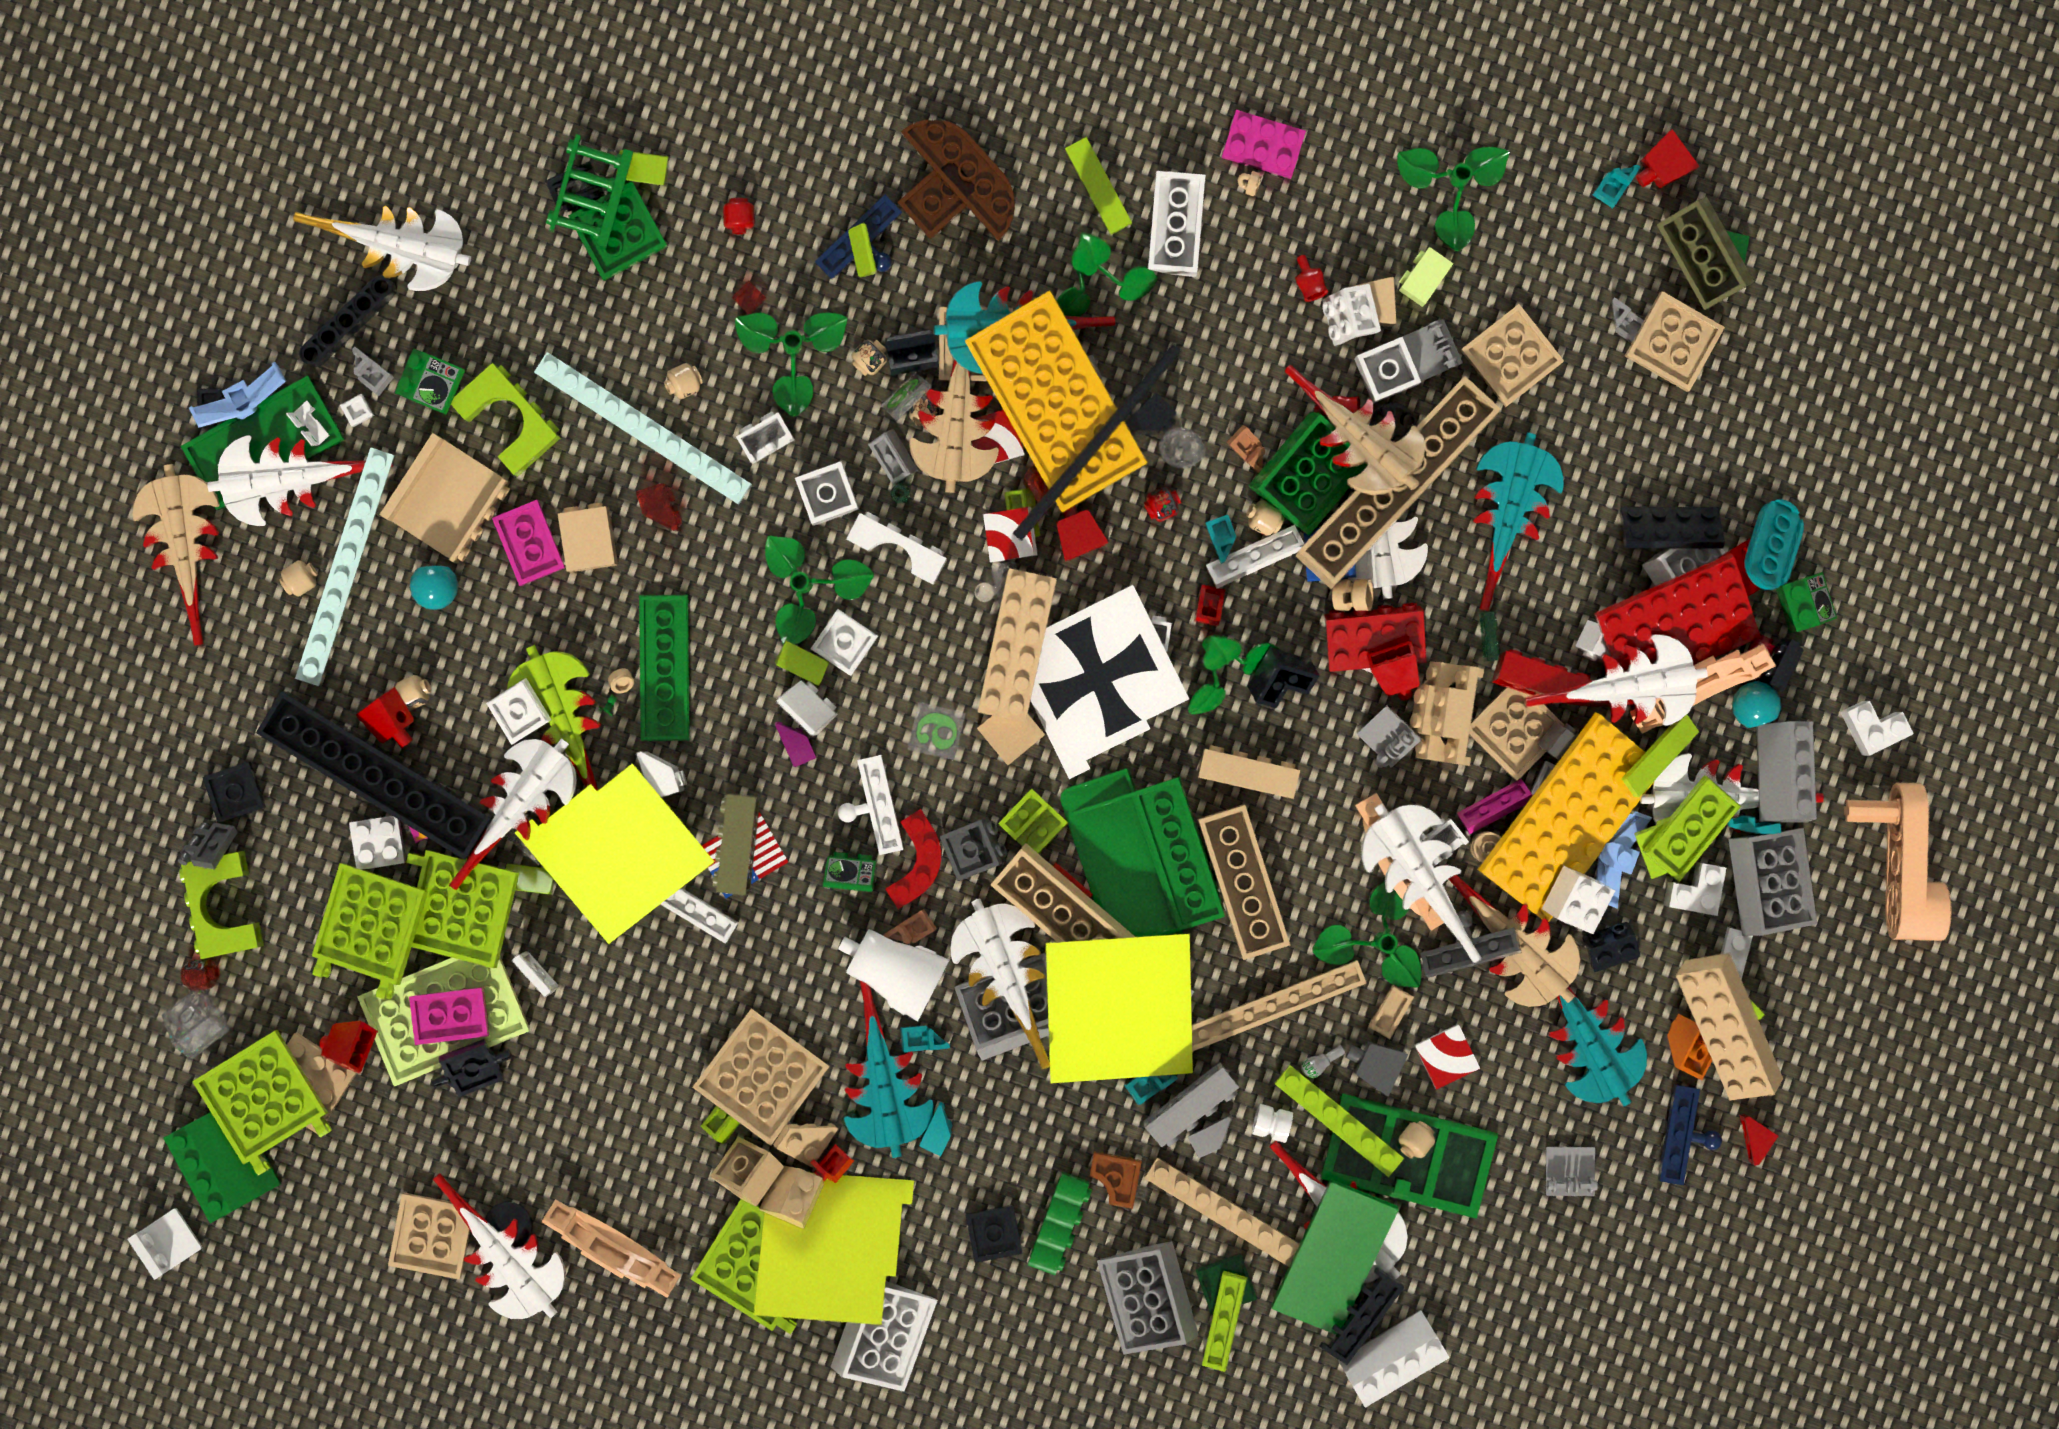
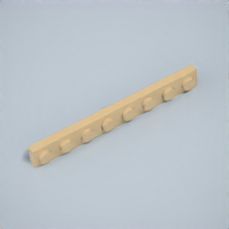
[1192,960,1366,1051]
[1144,1157,1300,1267]

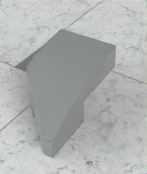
[1612,297,1644,343]
[352,347,394,396]
[1188,1115,1233,1158]

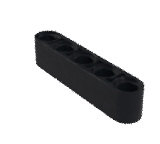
[299,275,397,367]

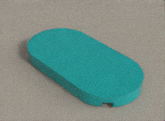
[1745,499,1804,590]

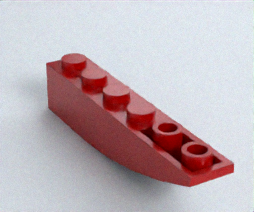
[1492,649,1635,707]

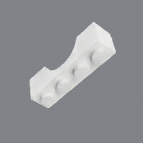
[847,512,947,585]

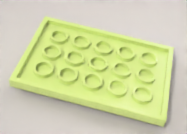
[357,956,530,1087]

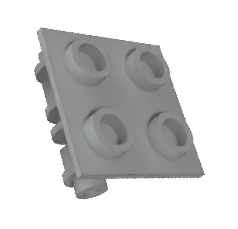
[1403,319,1463,382]
[1357,706,1422,768]
[1546,1147,1598,1196]

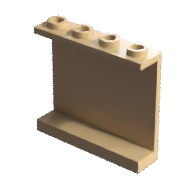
[379,433,510,564]

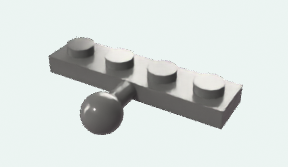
[1420,911,1522,978]

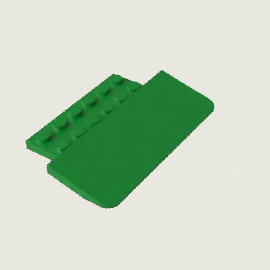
[1060,767,1226,937]

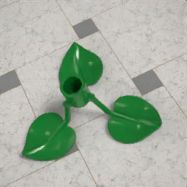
[1397,147,1509,251]
[1056,233,1158,317]
[735,313,848,417]
[765,536,874,645]
[1188,634,1280,714]
[1312,881,1421,988]

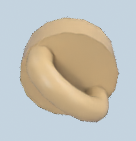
[1237,171,1262,196]
[608,668,634,693]

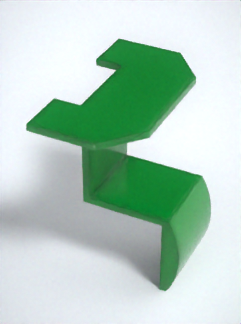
[599,695,618,716]

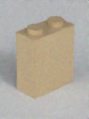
[558,503,618,573]

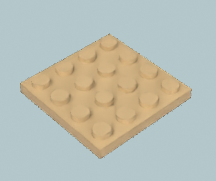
[692,1008,830,1146]

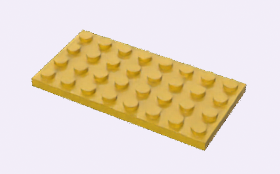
[965,291,1148,512]
[1478,712,1653,922]

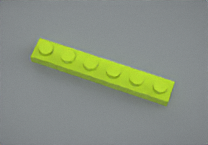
[1275,1065,1404,1177]

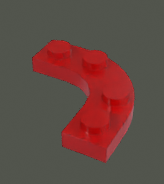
[885,809,942,909]

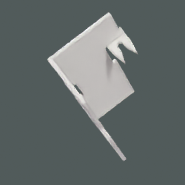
[286,401,329,446]

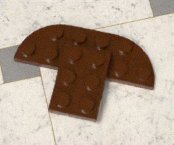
[897,120,1015,242]

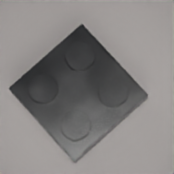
[202,761,266,823]
[966,1205,1023,1263]

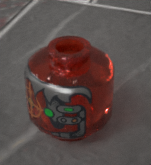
[181,958,220,991]

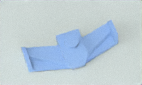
[189,362,286,428]
[1596,810,1652,909]

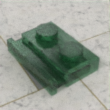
[1479,611,1500,662]

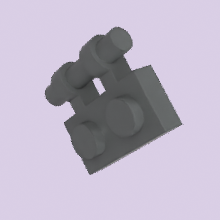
[178,822,238,870]

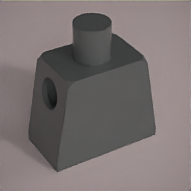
[1345,1041,1408,1097]

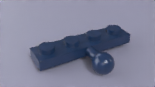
[815,194,902,280]
[1658,1084,1722,1185]

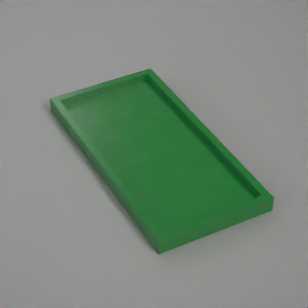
[181,375,345,510]
[1271,1179,1399,1335]

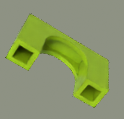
[451,363,561,477]
[179,851,264,959]

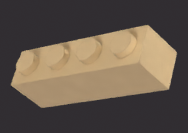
[1197,745,1300,799]

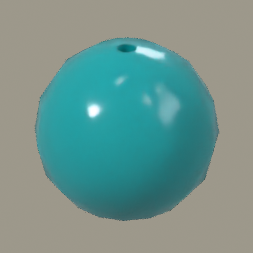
[409,566,459,610]
[1732,681,1781,728]

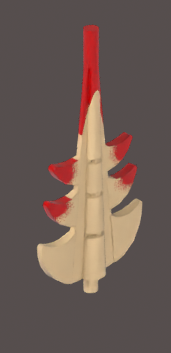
[909,360,999,493]
[1285,365,1425,495]
[133,464,220,646]
[1445,864,1581,1007]

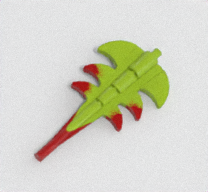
[507,645,601,791]

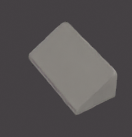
[868,429,918,485]

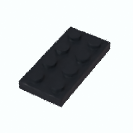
[1619,506,1725,549]

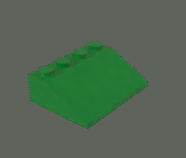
[1248,411,1368,536]
[163,1112,281,1223]

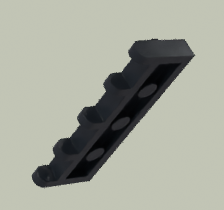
[1319,1267,1405,1365]

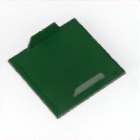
[1195,1253,1257,1316]

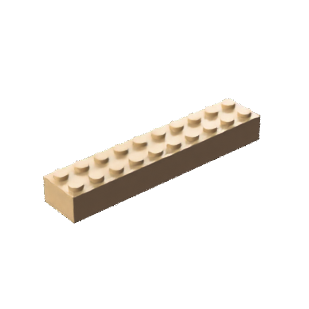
[1296,376,1501,589]

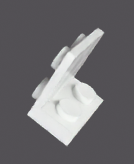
[1323,284,1381,346]
[128,1208,202,1280]

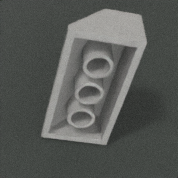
[1756,721,1817,822]
[1143,1062,1239,1147]

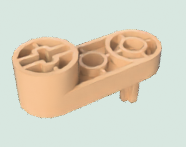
[1844,783,1951,941]

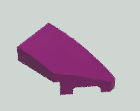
[775,721,816,768]

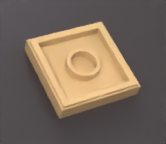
[977,714,1045,765]

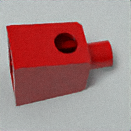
[1636,129,1700,188]
[1056,506,1108,562]
[1367,641,1420,700]
[356,687,414,748]
[319,1021,378,1074]

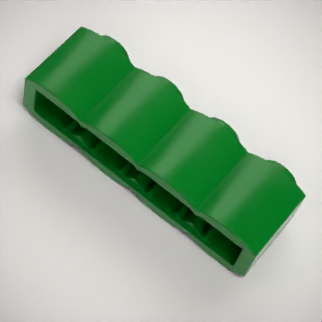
[1028,1171,1092,1275]

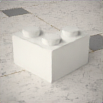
[1841,701,1913,756]
[1663,862,1726,916]

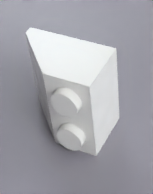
[636,752,687,798]

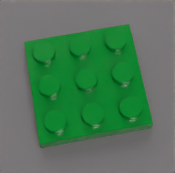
[568,181,668,281]

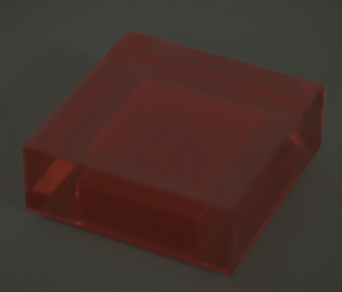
[732,280,766,315]

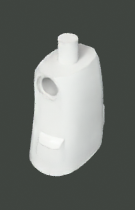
[838,929,949,1021]

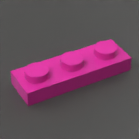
[1457,779,1533,835]

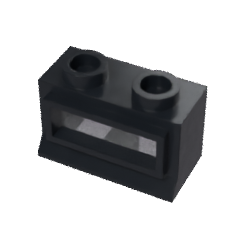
[545,161,604,212]

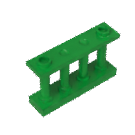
[546,134,633,248]

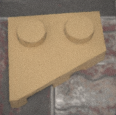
[773,1123,838,1167]

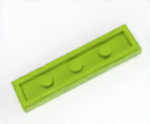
[1065,137,1132,235]
[1622,714,1699,797]
[1202,1271,1248,1372]

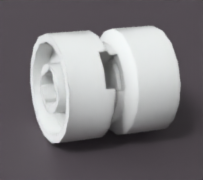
[1252,1104,1293,1143]

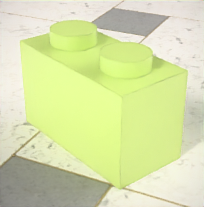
[1399,247,1453,307]

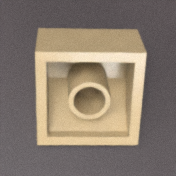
[710,1136,784,1206]
[759,1165,824,1229]

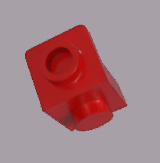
[810,1144,854,1183]

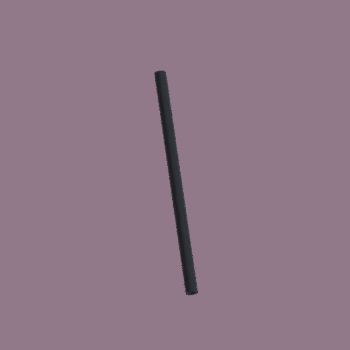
[1013,343,1182,541]

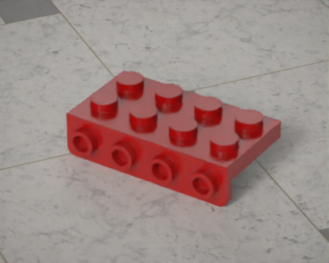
[1324,603,1427,672]

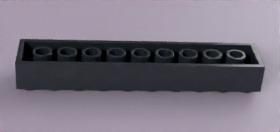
[256,691,494,860]

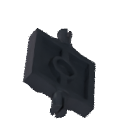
[431,1039,512,1097]

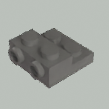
[940,817,1007,881]

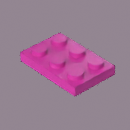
[1222,110,1306,179]
[492,500,566,586]
[409,987,489,1045]

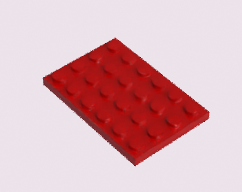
[1594,553,1761,672]

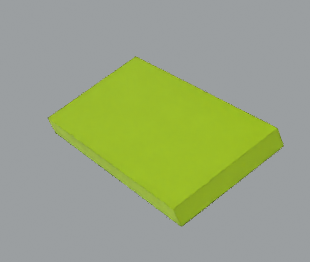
[1643,775,1741,882]

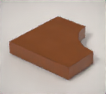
[1089,1151,1142,1209]

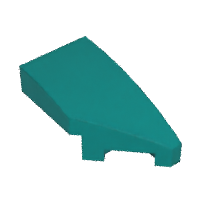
[1593,165,1640,208]
[1205,515,1237,564]
[1727,815,1782,834]
[900,1025,950,1052]
[1124,1075,1178,1105]
[919,1102,953,1156]

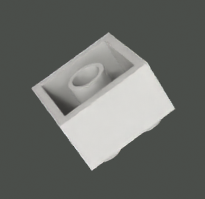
[1354,337,1421,404]
[795,461,859,526]
[1542,866,1615,934]

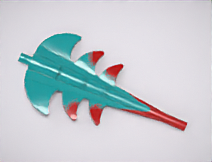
[934,282,1115,374]
[1473,432,1564,612]
[844,981,933,1158]
[1548,986,1647,1106]

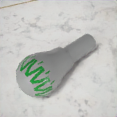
[1301,1045,1345,1079]

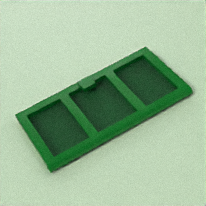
[1320,1093,1498,1219]

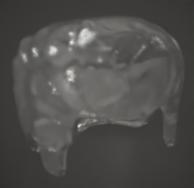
[1159,427,1206,469]

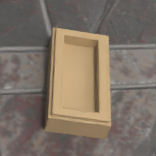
[1368,985,1414,1039]

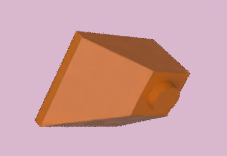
[1667,1014,1712,1080]

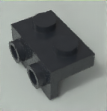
[885,330,939,376]
[1761,638,1804,692]
[1582,922,1641,973]

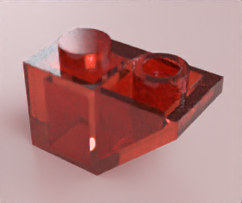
[635,483,683,532]

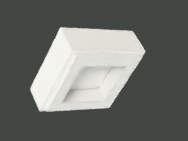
[340,394,374,427]

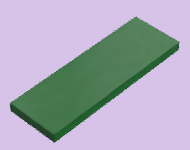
[639,595,690,741]

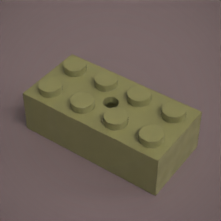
[1657,197,1754,310]
[713,793,761,895]

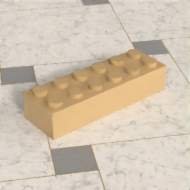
[978,568,1057,723]
[1197,804,1290,960]
[991,843,1135,942]
[1676,953,1783,1100]

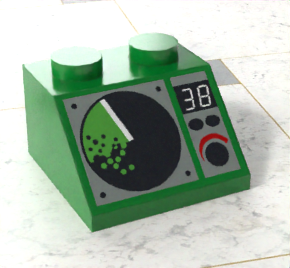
[395,348,465,415]
[1776,572,1837,633]
[823,852,877,892]

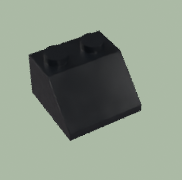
[1126,392,1177,435]

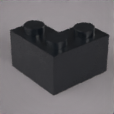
[1248,647,1320,708]

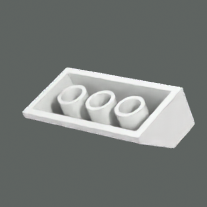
[1148,171,1205,277]
[1337,1310,1449,1408]

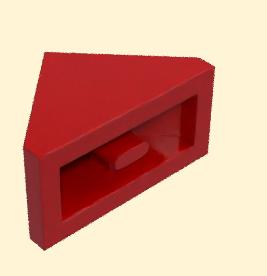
[1194,585,1225,626]
[1740,1114,1778,1166]

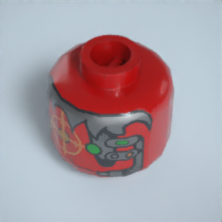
[1143,486,1181,522]

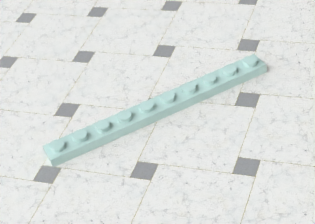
[534,352,752,505]
[295,447,395,686]

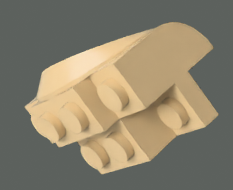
[1410,661,1484,766]

